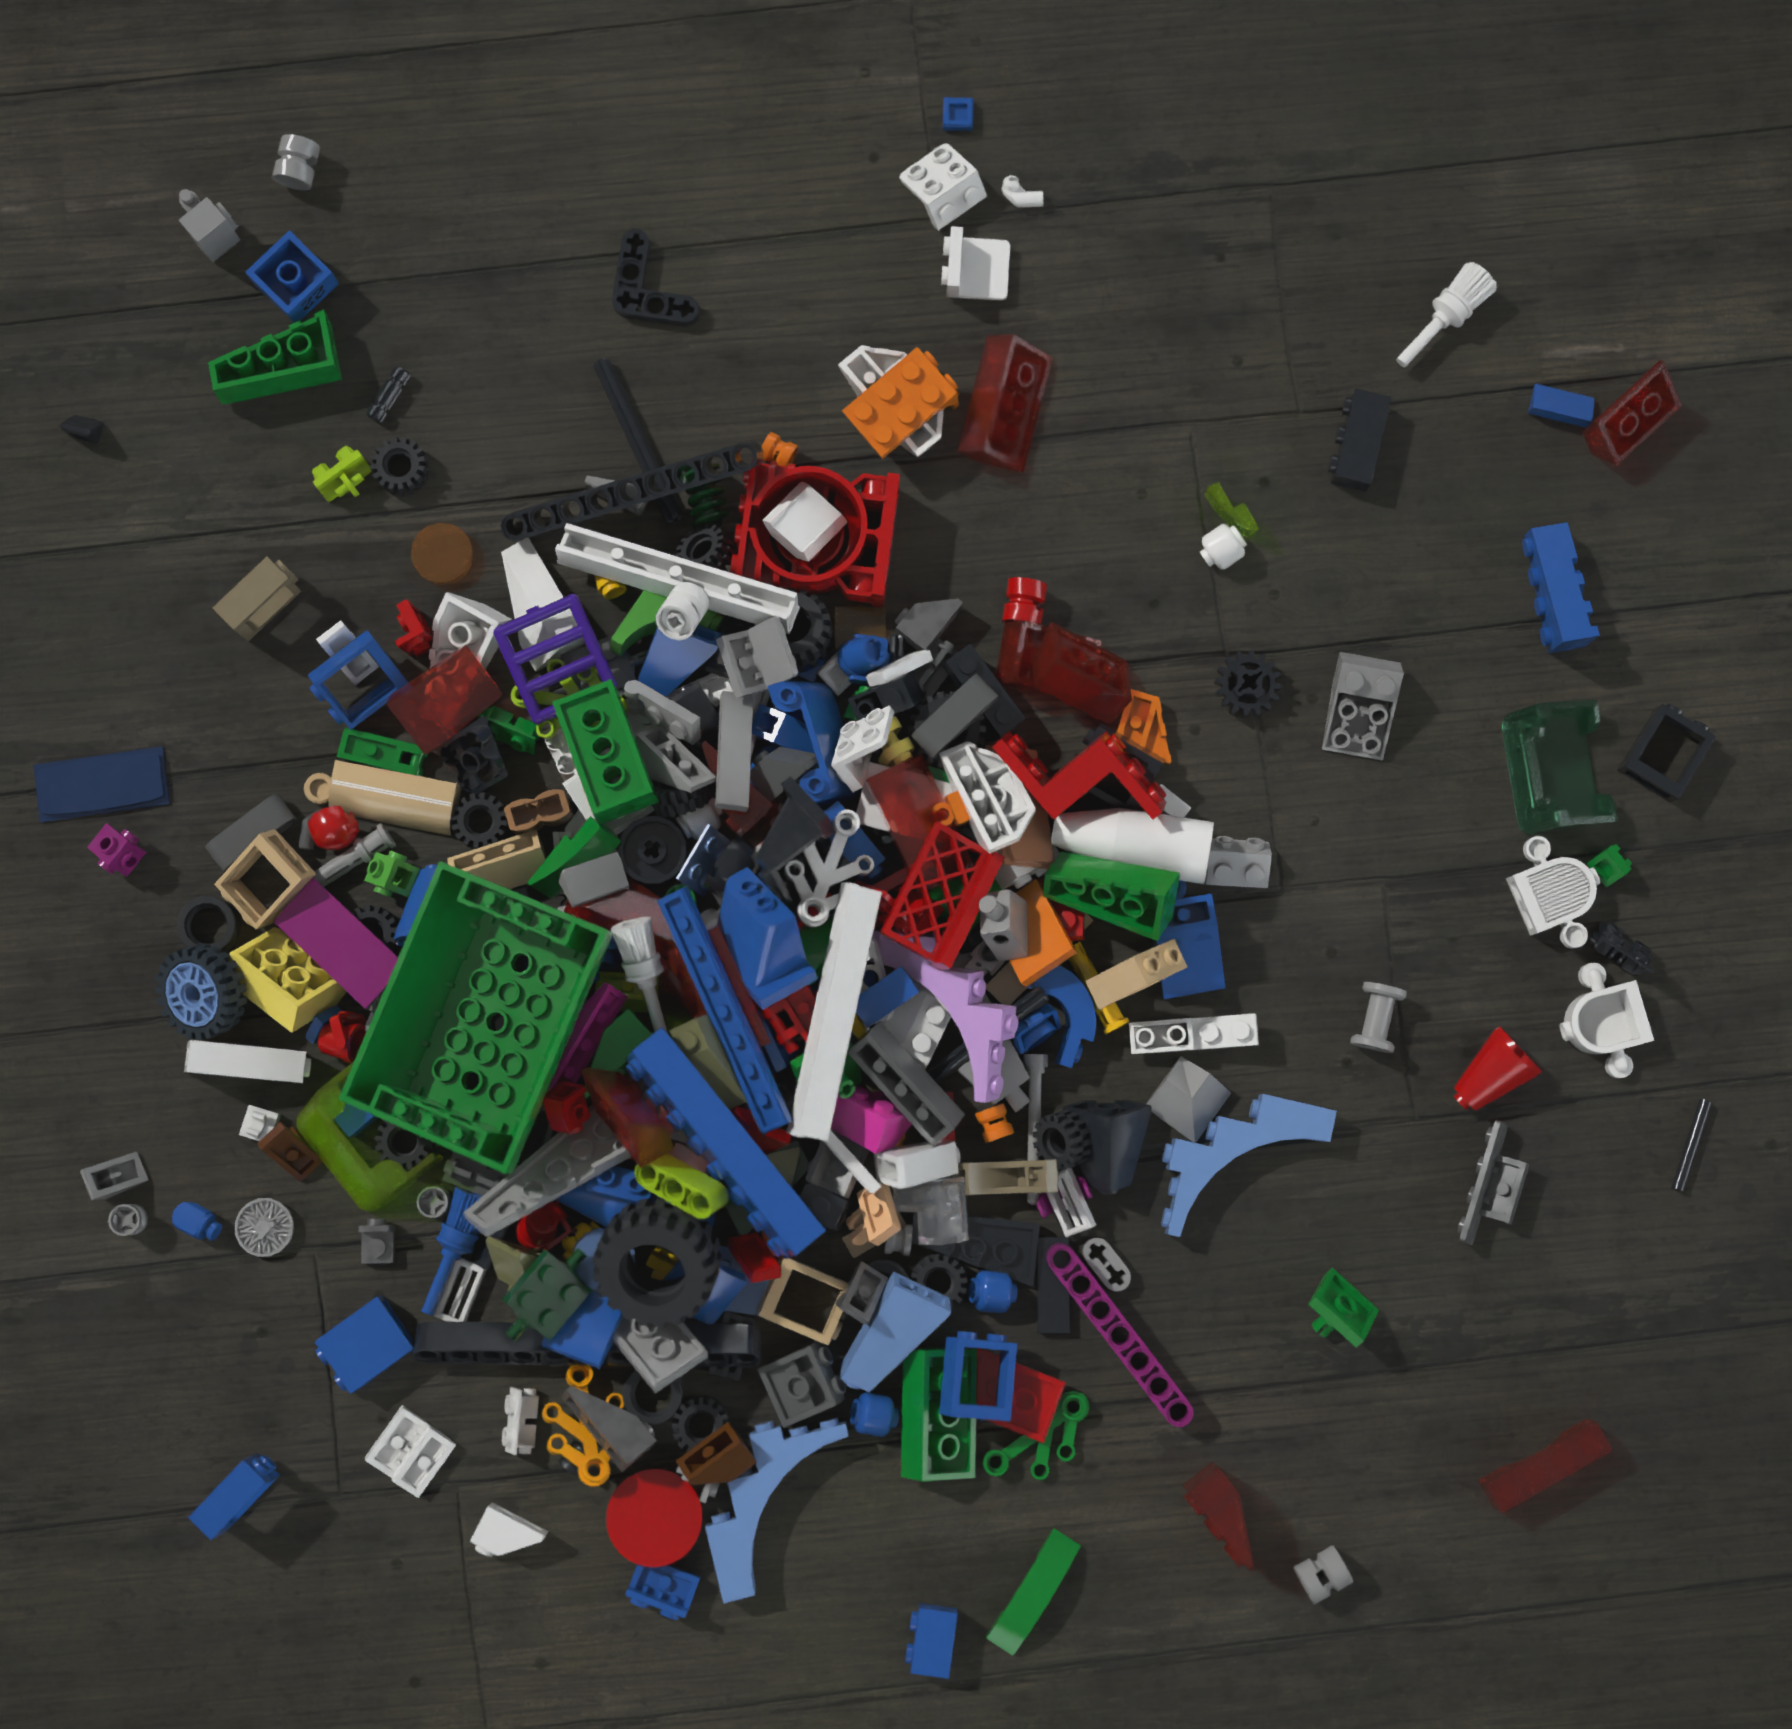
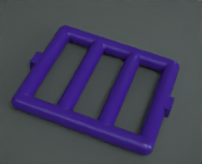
[493,594,618,725]

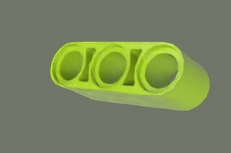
[634,1152,729,1219]

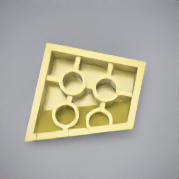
[228,927,347,1033]

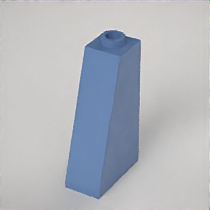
[840,1272,951,1392]

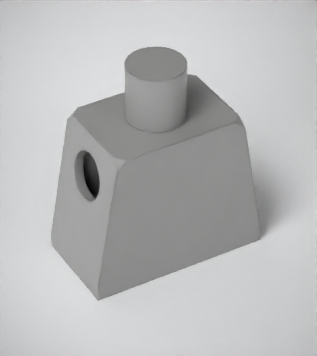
[979,890,1028,962]
[957,1039,1030,1112]

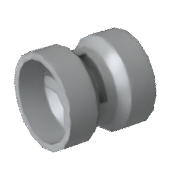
[417,1186,452,1218]
[108,1204,148,1236]

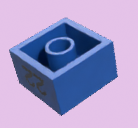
[245,230,339,323]

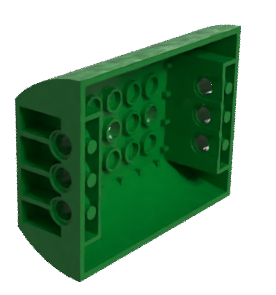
[338,861,613,1174]

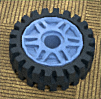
[155,944,247,1040]

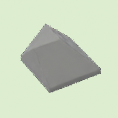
[1146,1056,1231,1143]

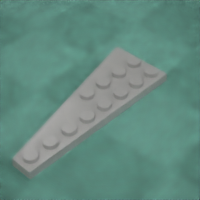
[463,1074,677,1237]

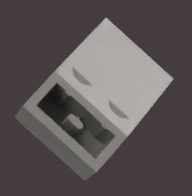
[1322,652,1404,760]

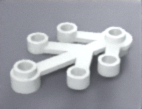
[784,810,874,927]

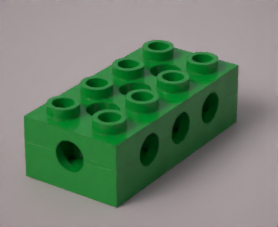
[552,679,659,825]

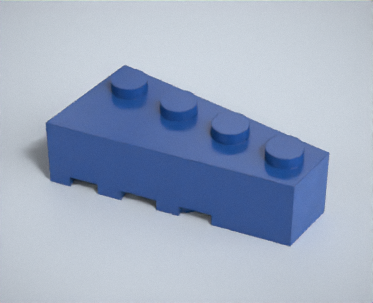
[1522,522,1600,654]

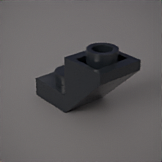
[672,682,719,749]

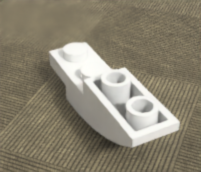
[1129,1013,1259,1054]

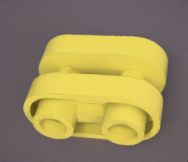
[877,716,915,770]

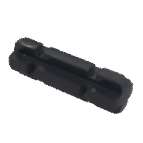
[367,366,410,423]

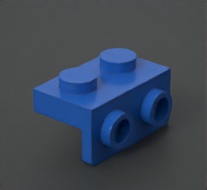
[625,1565,701,1620]

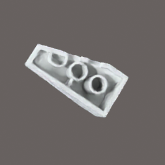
[501,538,585,672]
[422,592,512,731]

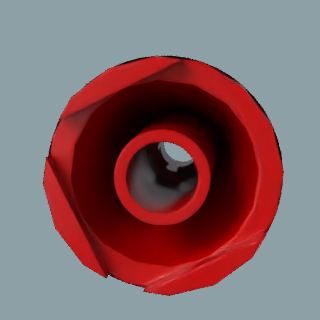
[1453,1026,1542,1111]

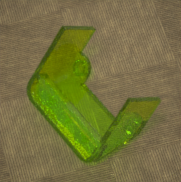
[296,1062,443,1212]

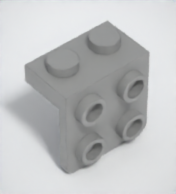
[716,616,798,699]

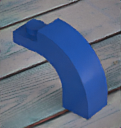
[1027,965,1096,1068]

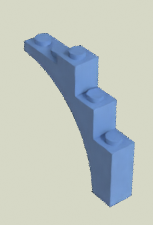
[1161,1094,1337,1237]
[705,1418,849,1603]

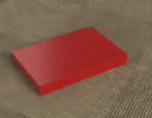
[976,1348,1067,1443]

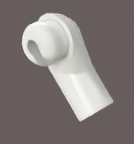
[1002,176,1043,207]

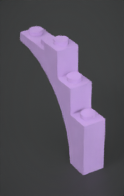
[869,929,1018,1103]

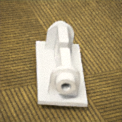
[502,1387,539,1455]

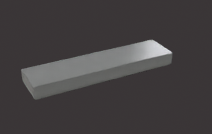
[715,691,753,812]

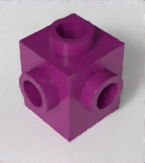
[87,823,146,877]

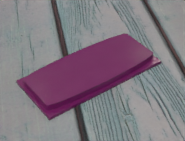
[273,877,398,1009]

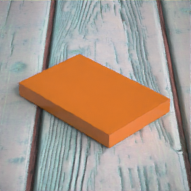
[1009,879,1077,987]

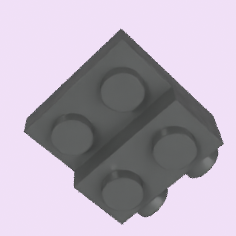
[757,1341,846,1428]

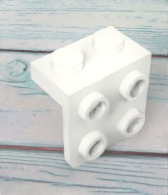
[900,144,987,230]
[941,226,1010,301]
[831,706,894,792]

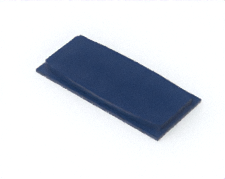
[33,746,170,823]

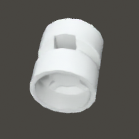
[656,582,709,640]

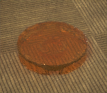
[411,523,473,584]

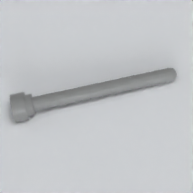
[1023,1054,1048,1205]

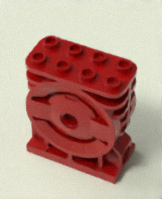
[730,458,900,608]

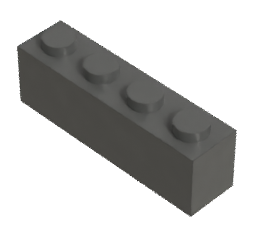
[847,1021,965,1147]

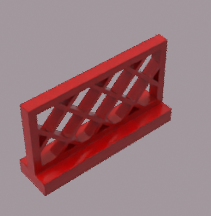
[880,821,1005,970]

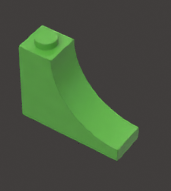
[610,590,724,657]

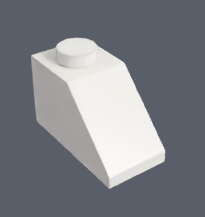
[470,1502,548,1557]

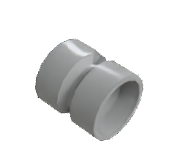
[272,134,320,190]
[1293,1545,1354,1605]

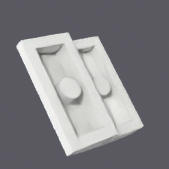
[365,1405,456,1498]

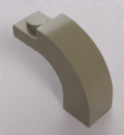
[952,1160,1059,1195]

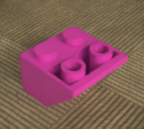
[830,1081,912,1154]

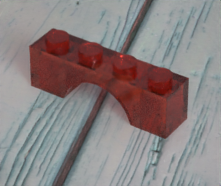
[1478,1419,1613,1513]

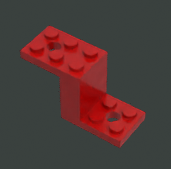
[992,731,1167,820]

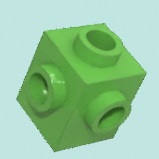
[364,851,420,898]

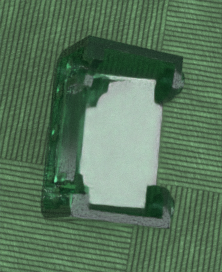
[1502,699,1618,834]

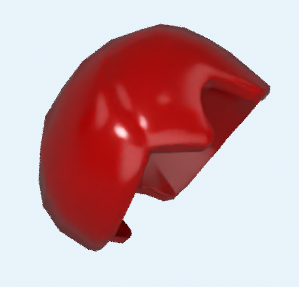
[308,806,359,851]

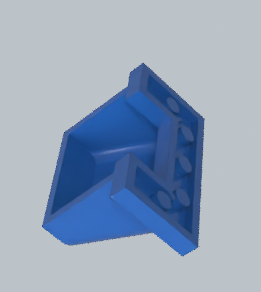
[707,867,817,1010]

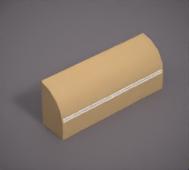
[328,760,462,836]

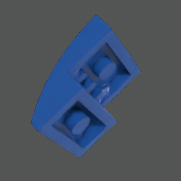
[663,1260,747,1324]
[542,1291,623,1369]

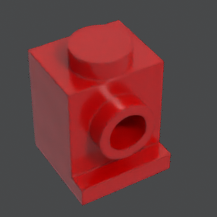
[543,1081,591,1135]

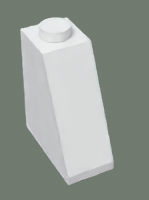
[874,1139,961,1189]

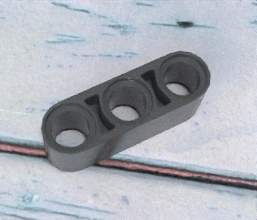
[912,674,999,759]
[205,794,297,873]

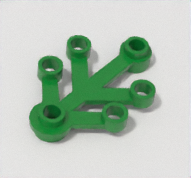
[983,1391,1089,1480]

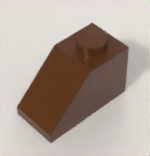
[676,1422,757,1485]

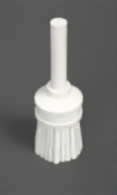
[1396,262,1497,367]
[611,916,668,1034]

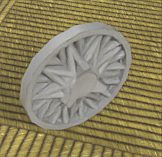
[235,1198,294,1257]

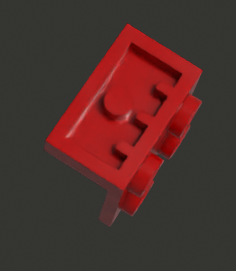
[855,881,944,938]

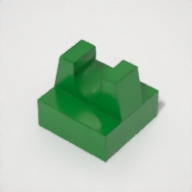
[1586,844,1632,887]

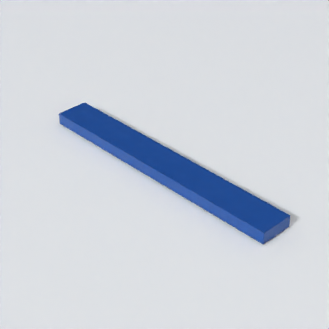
[657,887,793,1135]

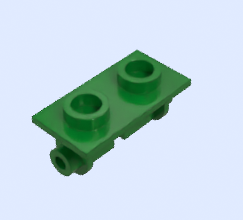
[478,705,543,755]

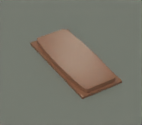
[985,745,1055,869]

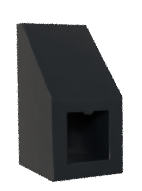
[848,670,925,721]

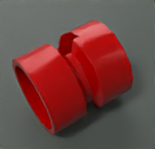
[1002,577,1047,629]

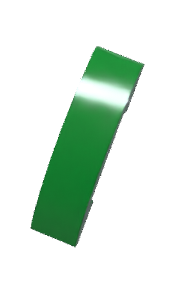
[986,1528,1081,1656]

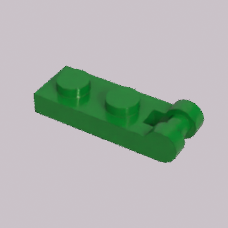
[337,727,430,777]

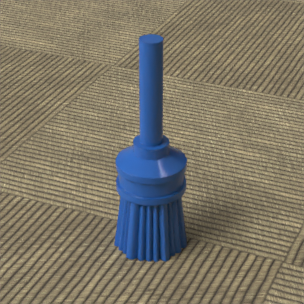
[421,1187,482,1316]

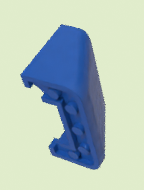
[768,681,862,810]

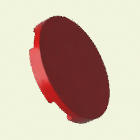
[606,1469,702,1568]

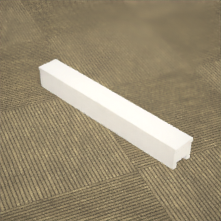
[555,523,800,634]
[787,882,882,1141]

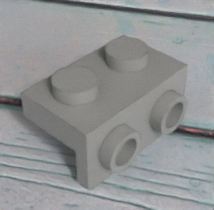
[1205,836,1272,888]
[805,1128,869,1199]

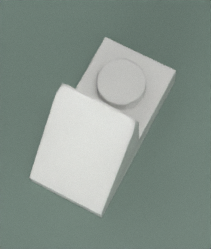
[316,620,379,685]

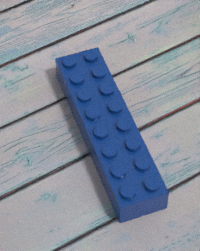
[625,1028,826,1259]

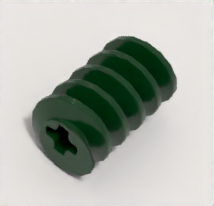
[683,463,729,529]

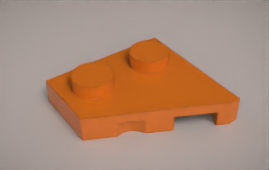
[1117,689,1171,766]

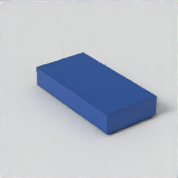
[856,966,920,1028]

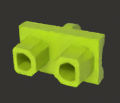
[312,446,372,503]

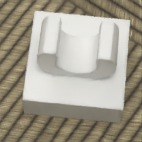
[239,1105,281,1141]

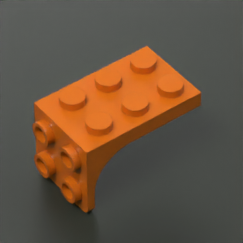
[842,347,959,459]

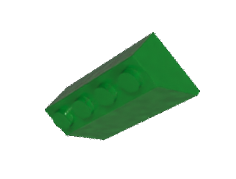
[901,1347,977,1481]

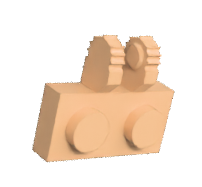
[846,1179,901,1246]

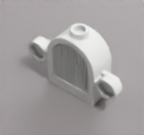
[1506,836,1600,948]
[1560,963,1654,1078]

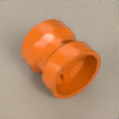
[761,432,799,466]
[975,1103,1014,1143]

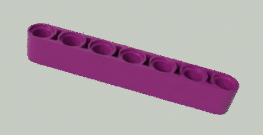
[1046,1243,1193,1427]

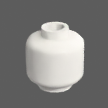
[1200,524,1247,570]
[675,798,723,840]

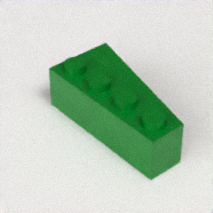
[208,310,342,405]
[1043,851,1180,941]

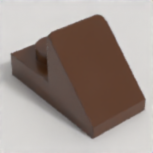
[257,1122,323,1182]

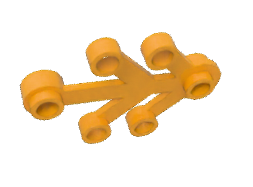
[542,1365,624,1487]

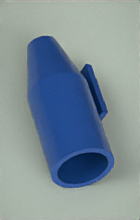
[554,1166,717,1228]

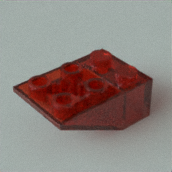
[1182,1462,1254,1571]

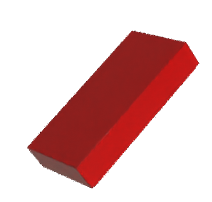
[727,1233,782,1283]

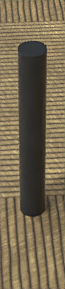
[1671,1099,1712,1192]

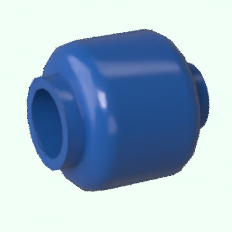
[968,1271,1017,1313]
[850,1393,899,1437]

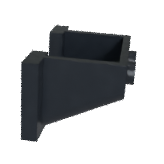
[755,776,858,917]

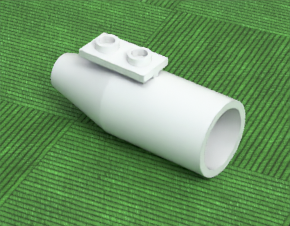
[1051,808,1214,884]

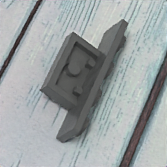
[1458,1120,1529,1245]

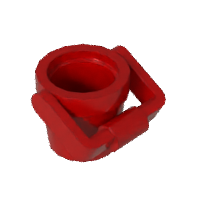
[318,1011,367,1064]
[515,1201,573,1252]

